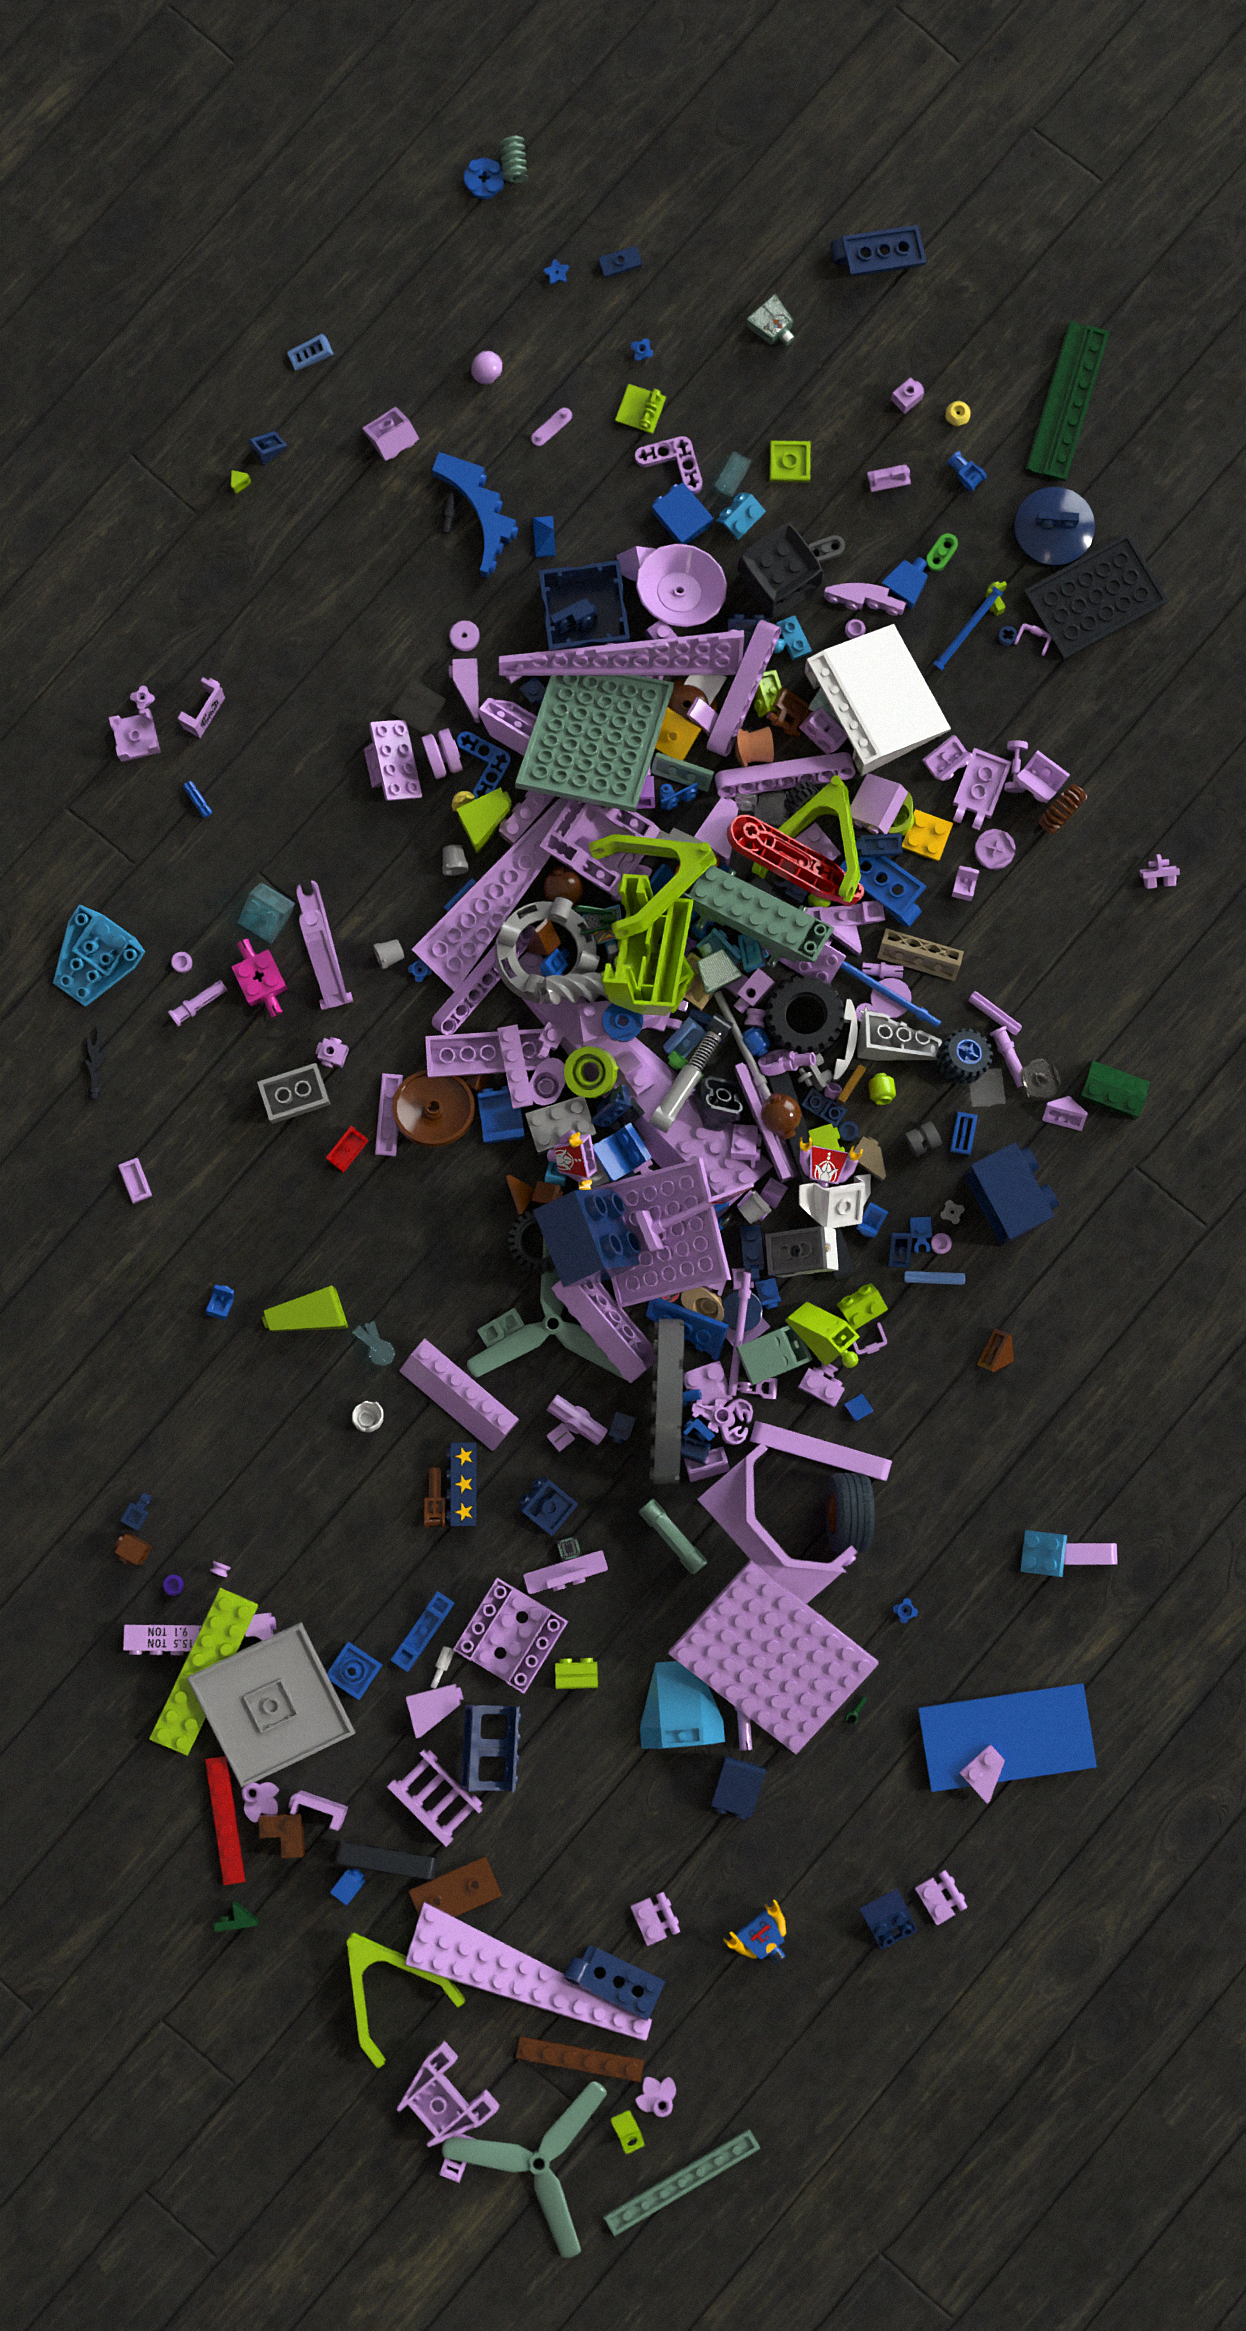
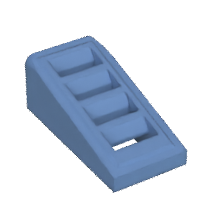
[287,334,333,371]

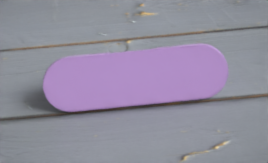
[532,408,572,446]

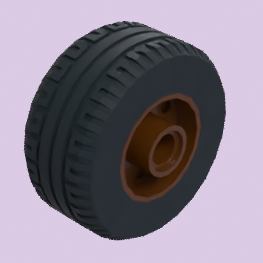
[826,1473,875,1553]

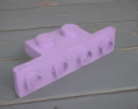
[524,1551,608,1594]

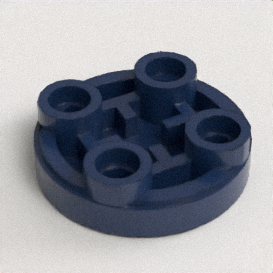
[722,1290,763,1332]

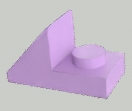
[616,1051,654,1096]

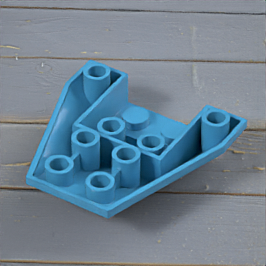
[53,905,145,1006]
[640,1661,725,1749]

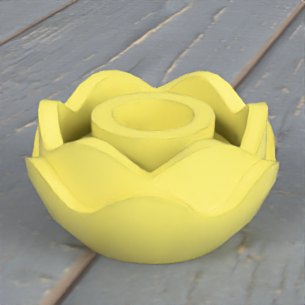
[946,401,970,426]
[452,791,475,812]

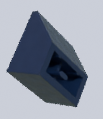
[860,1889,918,1950]

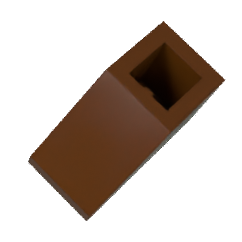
[531,1181,564,1206]

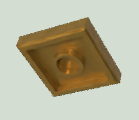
[836,1065,866,1107]

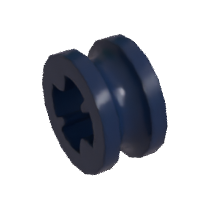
[998,626,1017,646]

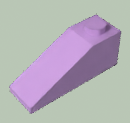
[449,659,479,723]

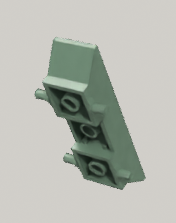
[679,866,834,967]

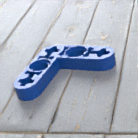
[457,732,511,800]

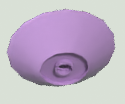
[636,544,727,627]

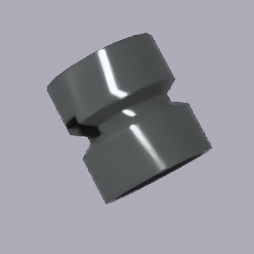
[904,1121,942,1157]

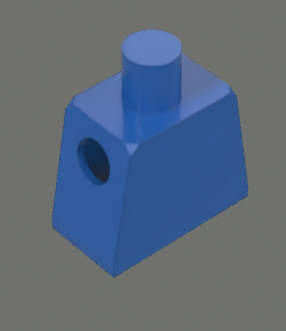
[881,557,927,609]

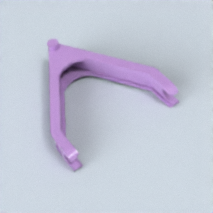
[296,881,353,1010]

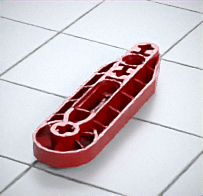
[726,815,864,906]

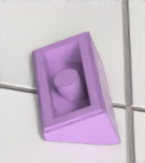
[684,1447,730,1482]

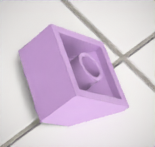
[363,407,419,460]

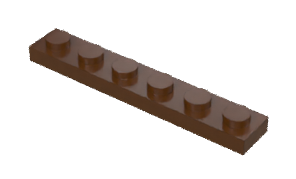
[516,2036,644,2082]

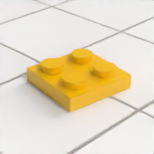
[902,809,953,862]

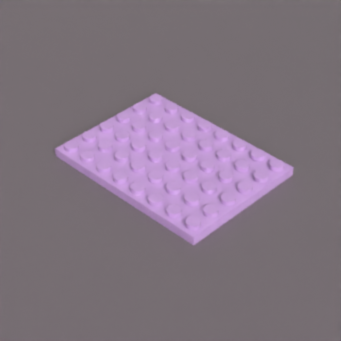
[669,1560,878,1754]

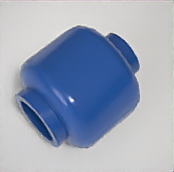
[742,1026,771,1058]

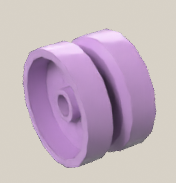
[422,728,463,779]

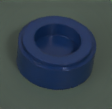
[838,1121,859,1142]

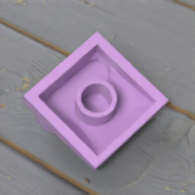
[683,1361,733,1406]

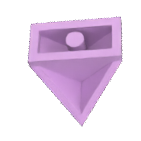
[617,546,656,582]

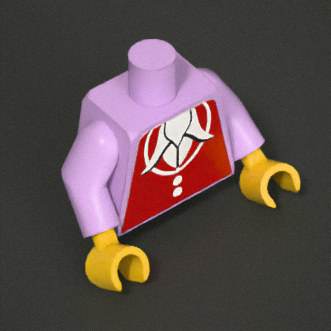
[547,1130,598,1190]
[799,1137,863,1188]

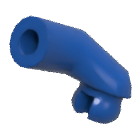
[682,1389,702,1407]

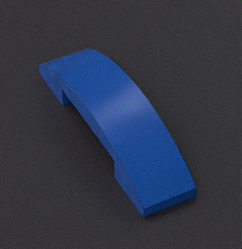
[391,1591,454,1672]

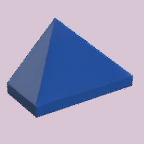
[533,516,556,557]

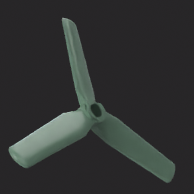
[467,1237,626,1380]
[442,2082,607,2258]

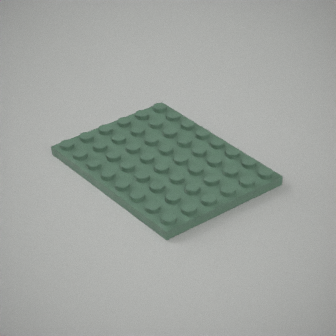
[515,675,674,813]

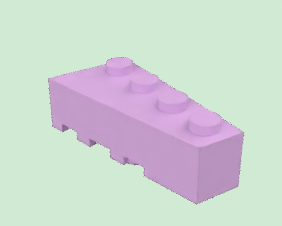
[576,1001,661,1047]

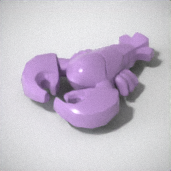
[691,1398,753,1445]

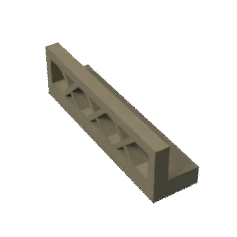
[877,928,964,981]

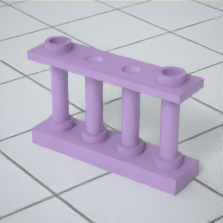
[387,1750,483,1847]

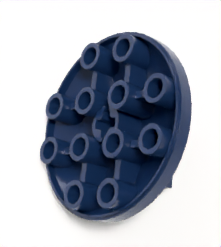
[1014,487,1095,566]

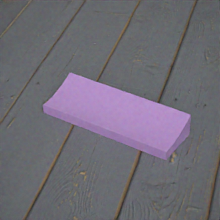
[425,1029,550,1078]
[734,1063,800,1183]

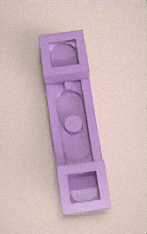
[803,901,885,926]

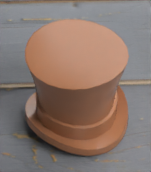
[735,726,774,767]

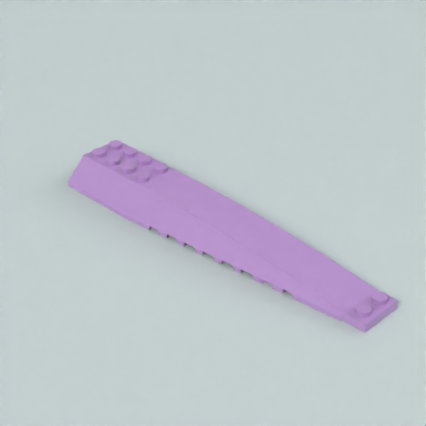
[508,952,773,1219]

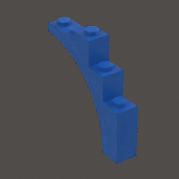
[432,452,518,578]

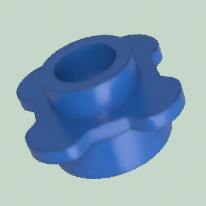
[631,338,653,361]
[408,958,432,982]
[893,1598,918,1623]

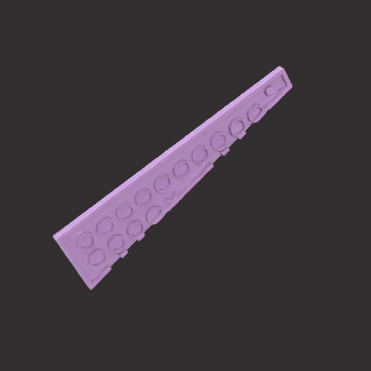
[499,630,744,676]
[412,797,570,992]
[405,1903,652,2041]

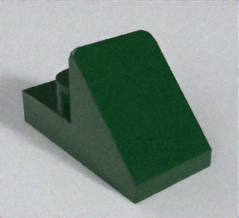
[214,1901,259,1932]

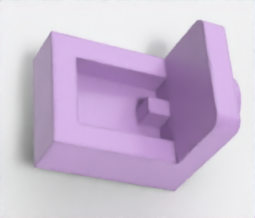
[952,866,979,901]

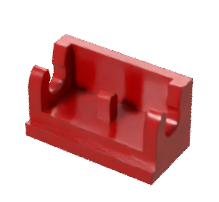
[326,1126,369,1173]

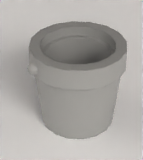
[442,845,469,876]
[373,939,404,970]
[738,1190,772,1224]

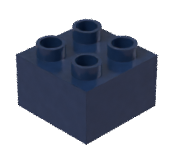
[963,1142,1059,1246]
[533,1188,641,1287]

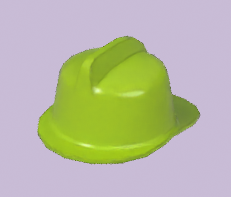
[888,791,914,836]

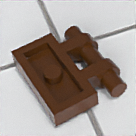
[766,688,812,738]

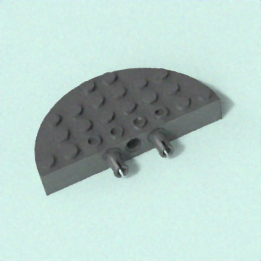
[650,1318,684,1485]

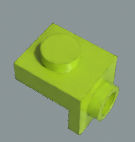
[985,581,1007,616]

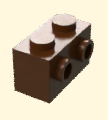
[115,1534,153,1565]

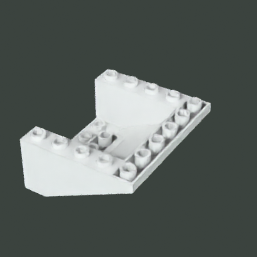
[805,624,951,776]

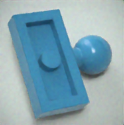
[773,615,812,660]

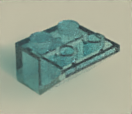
[238,883,295,944]

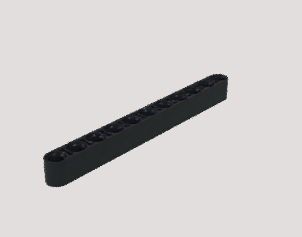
[766,1071,855,1282]

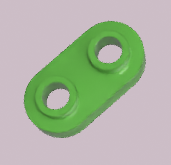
[926,534,958,571]
[668,1050,704,1082]

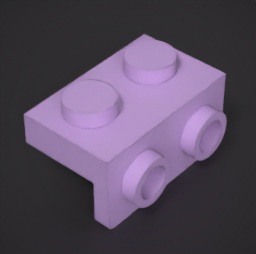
[922,735,973,781]
[731,1124,762,1168]

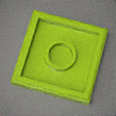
[770,441,810,482]

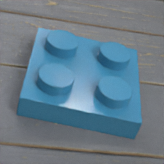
[1020,1530,1067,1577]

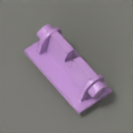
[867,465,911,492]

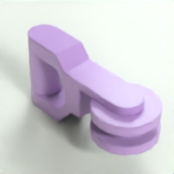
[737,1378,778,1399]

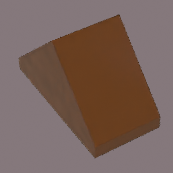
[526,918,561,955]

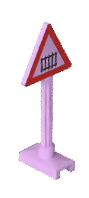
[635,1182,754,1252]

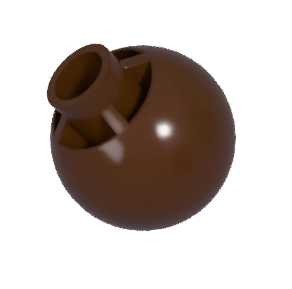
[543,866,584,908]
[761,1093,801,1140]

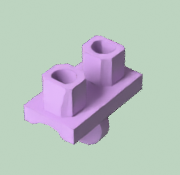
[1139,854,1180,889]

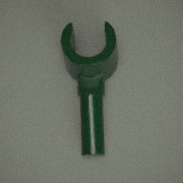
[846,1696,867,1725]

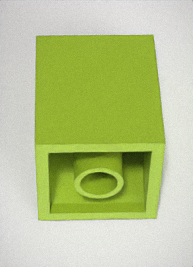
[457,788,512,853]

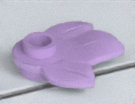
[242,1782,279,1822]
[636,2077,676,2117]

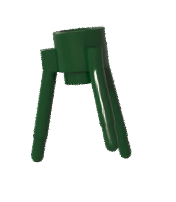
[571,905,617,935]

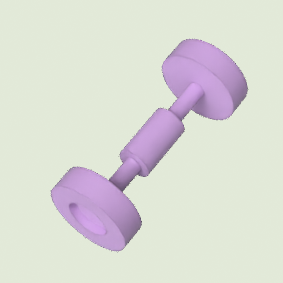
[1004,741,1028,793]

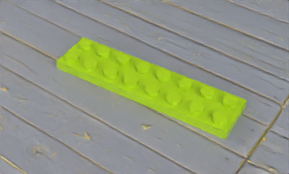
[150,1588,258,1756]

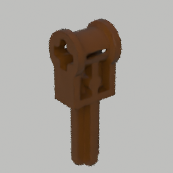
[424,1467,446,1528]

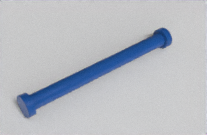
[933,586,1003,671]

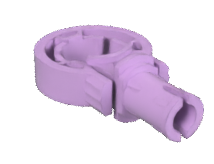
[758,1049,816,1076]

